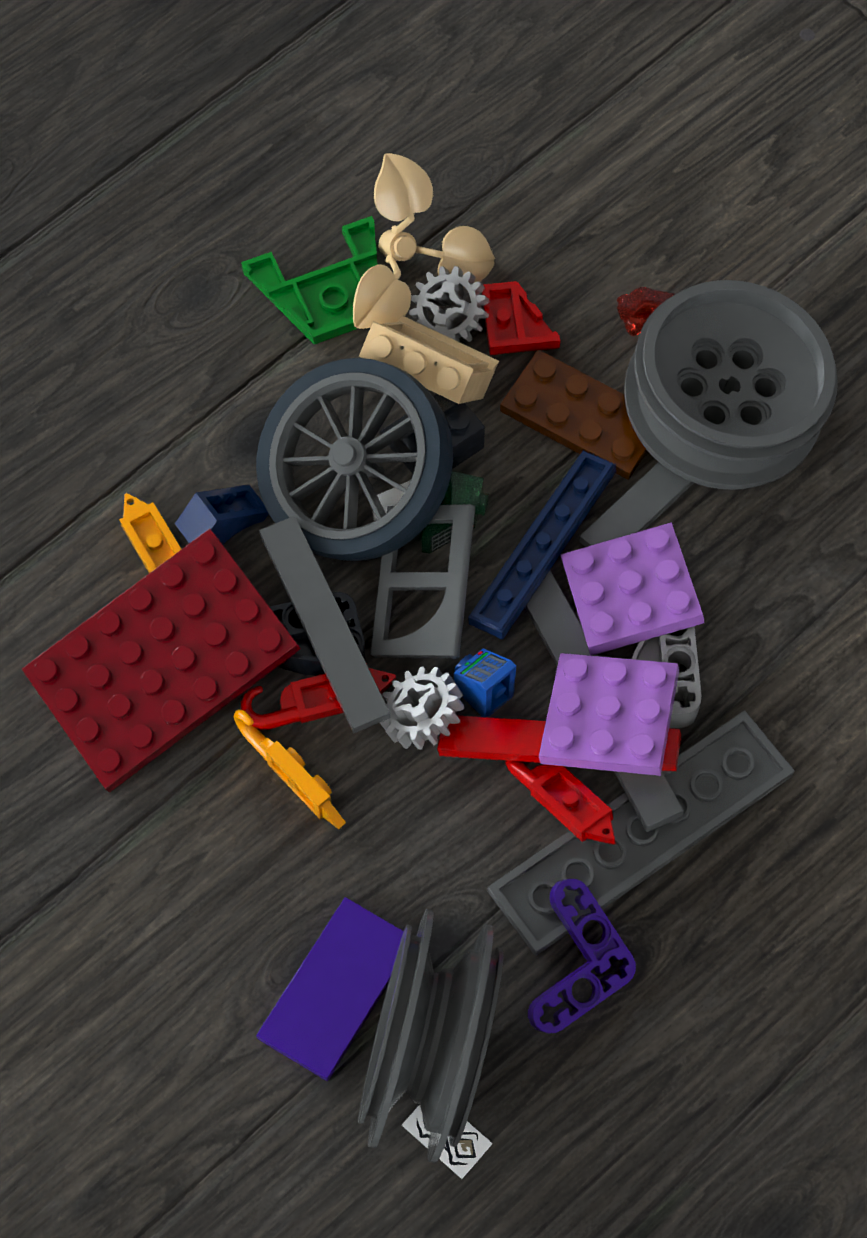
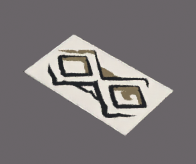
[402,1105,493,1179]

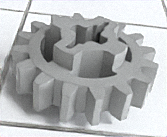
[409,266,490,342]
[380,666,464,750]

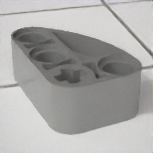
[632,626,702,728]

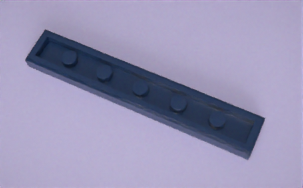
[468,450,616,640]

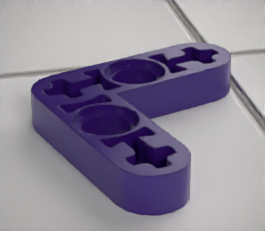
[528,879,636,1033]

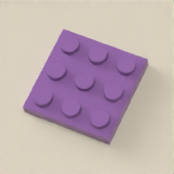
[561,522,705,656]
[539,653,679,776]

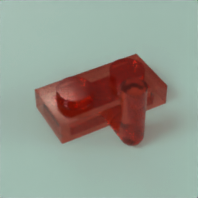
[617,287,675,336]

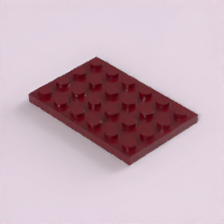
[22,528,301,792]

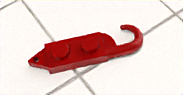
[241,663,396,729]
[505,760,615,845]

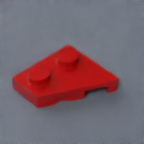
[481,281,560,355]

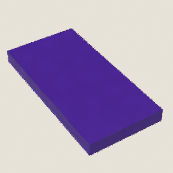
[256,897,404,1082]

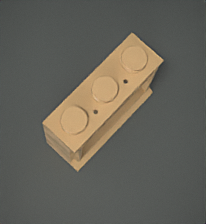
[359,315,499,404]

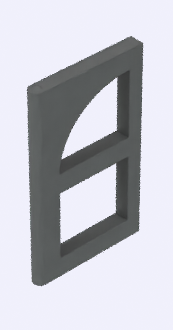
[371,504,475,659]

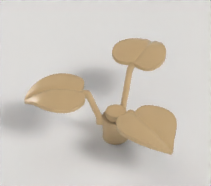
[353,153,495,329]

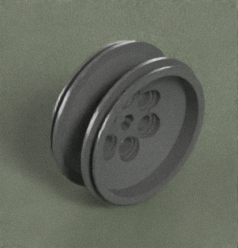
[624,280,838,490]

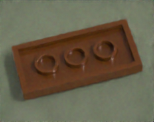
[500,349,647,480]

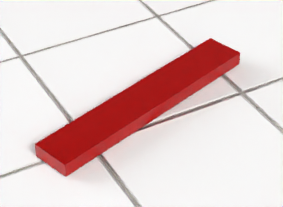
[437,716,681,772]

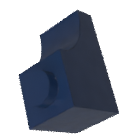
[175,484,269,545]

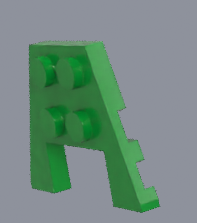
[241,216,377,345]

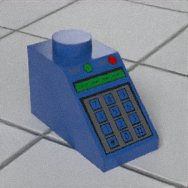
[454,648,516,717]

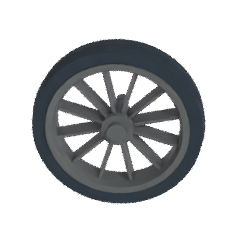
[256,358,453,561]

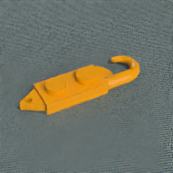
[119,493,181,573]
[234,709,346,829]

